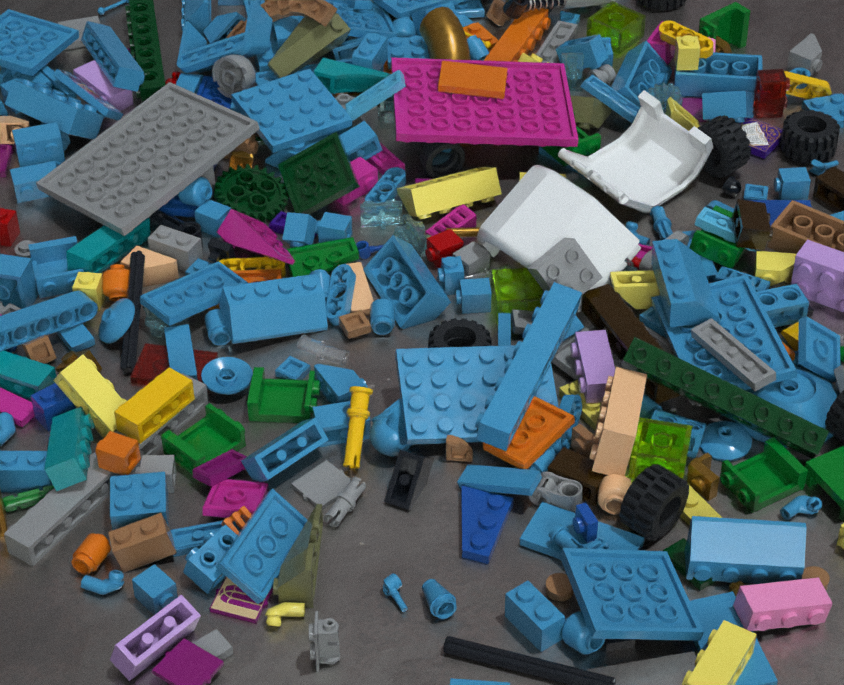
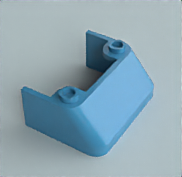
[177,0,273,73]

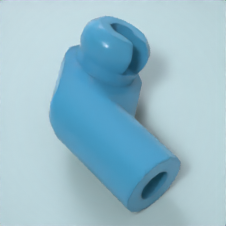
[625,221,650,246]
[0,412,16,447]
[780,495,822,520]

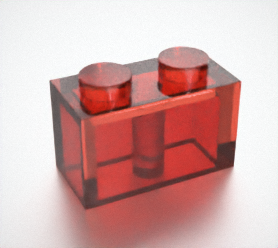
[753,69,790,118]

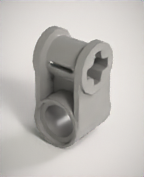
[529,471,582,513]

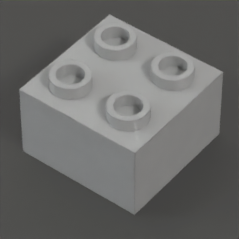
[527,238,603,295]

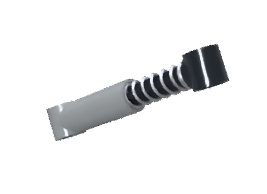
[503,0,617,19]

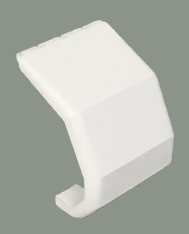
[558,90,713,213]
[477,165,641,314]

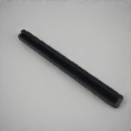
[120,251,145,374]
[443,636,616,685]

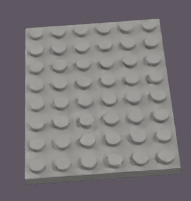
[36,82,260,236]

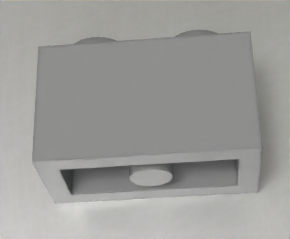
[148,225,203,272]

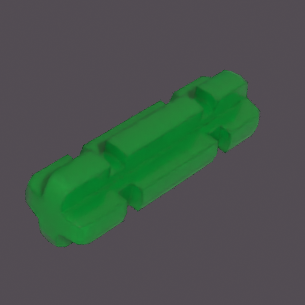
[3,485,54,512]

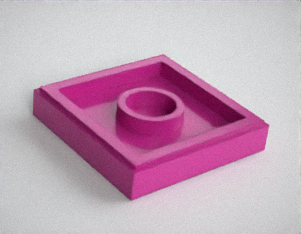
[202,479,268,519]

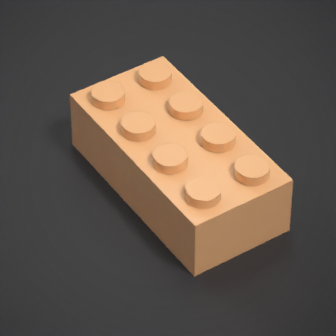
[589,367,647,476]

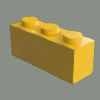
[114,367,195,444]

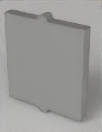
[291,460,351,510]

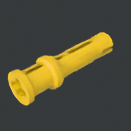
[343,386,373,469]

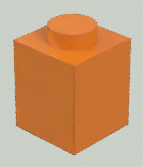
[95,431,141,475]

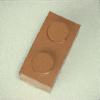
[108,513,177,573]

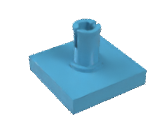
[792,316,840,383]

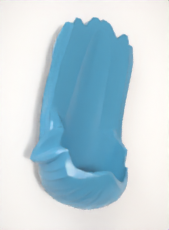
[369,399,412,457]

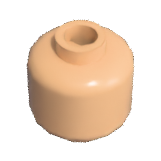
[597,474,632,514]

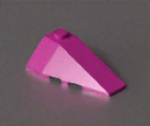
[217,209,295,265]

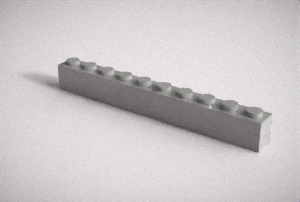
[4,373,208,566]

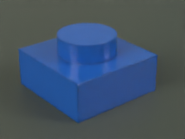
[573,502,598,543]

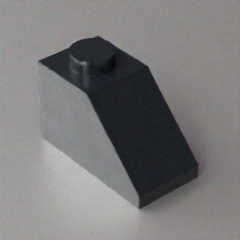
[384,450,434,510]

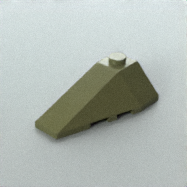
[570,95,612,131]

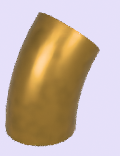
[420,7,471,60]

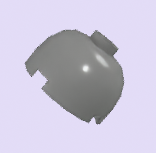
[212,54,256,99]

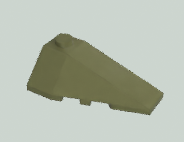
[268,13,351,78]
[273,504,323,608]

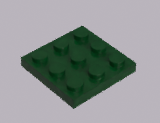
[278,132,360,215]

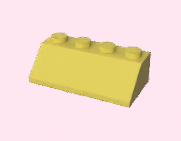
[396,167,502,220]

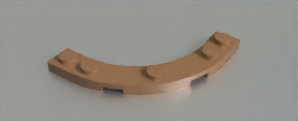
[226,0,337,38]

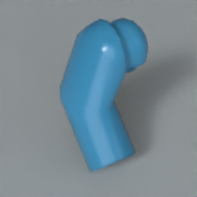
[81,570,124,595]

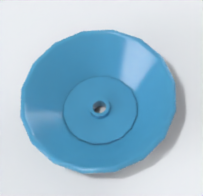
[735,366,840,448]

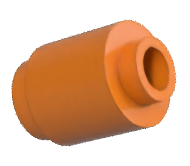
[71,533,111,575]

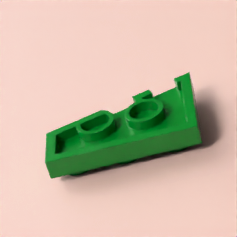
[286,237,359,277]

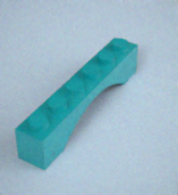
[314,58,393,98]

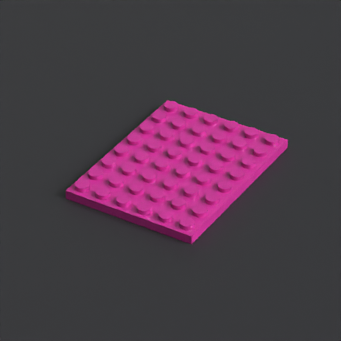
[391,57,579,147]

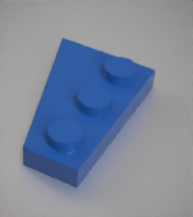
[461,485,513,564]

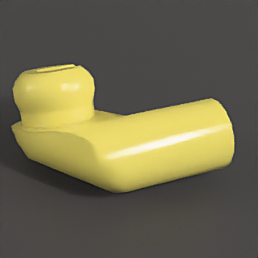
[265,602,305,627]

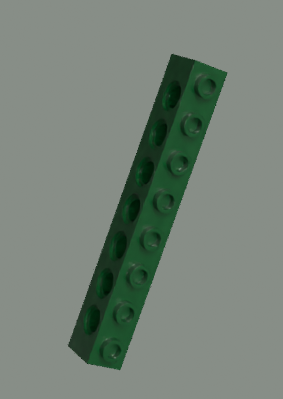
[125,0,165,102]
[621,337,829,459]

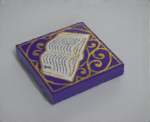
[740,118,782,159]

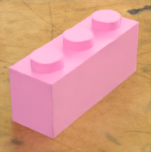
[733,577,833,631]

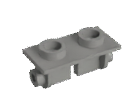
[309,611,340,672]

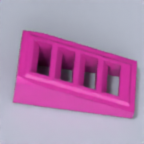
[425,204,477,237]

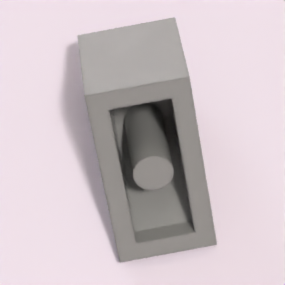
[787,33,822,76]

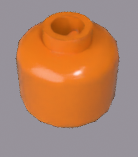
[102,264,129,301]

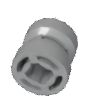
[586,64,616,86]

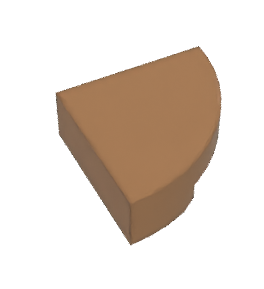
[446,435,473,462]

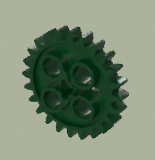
[214,164,289,224]

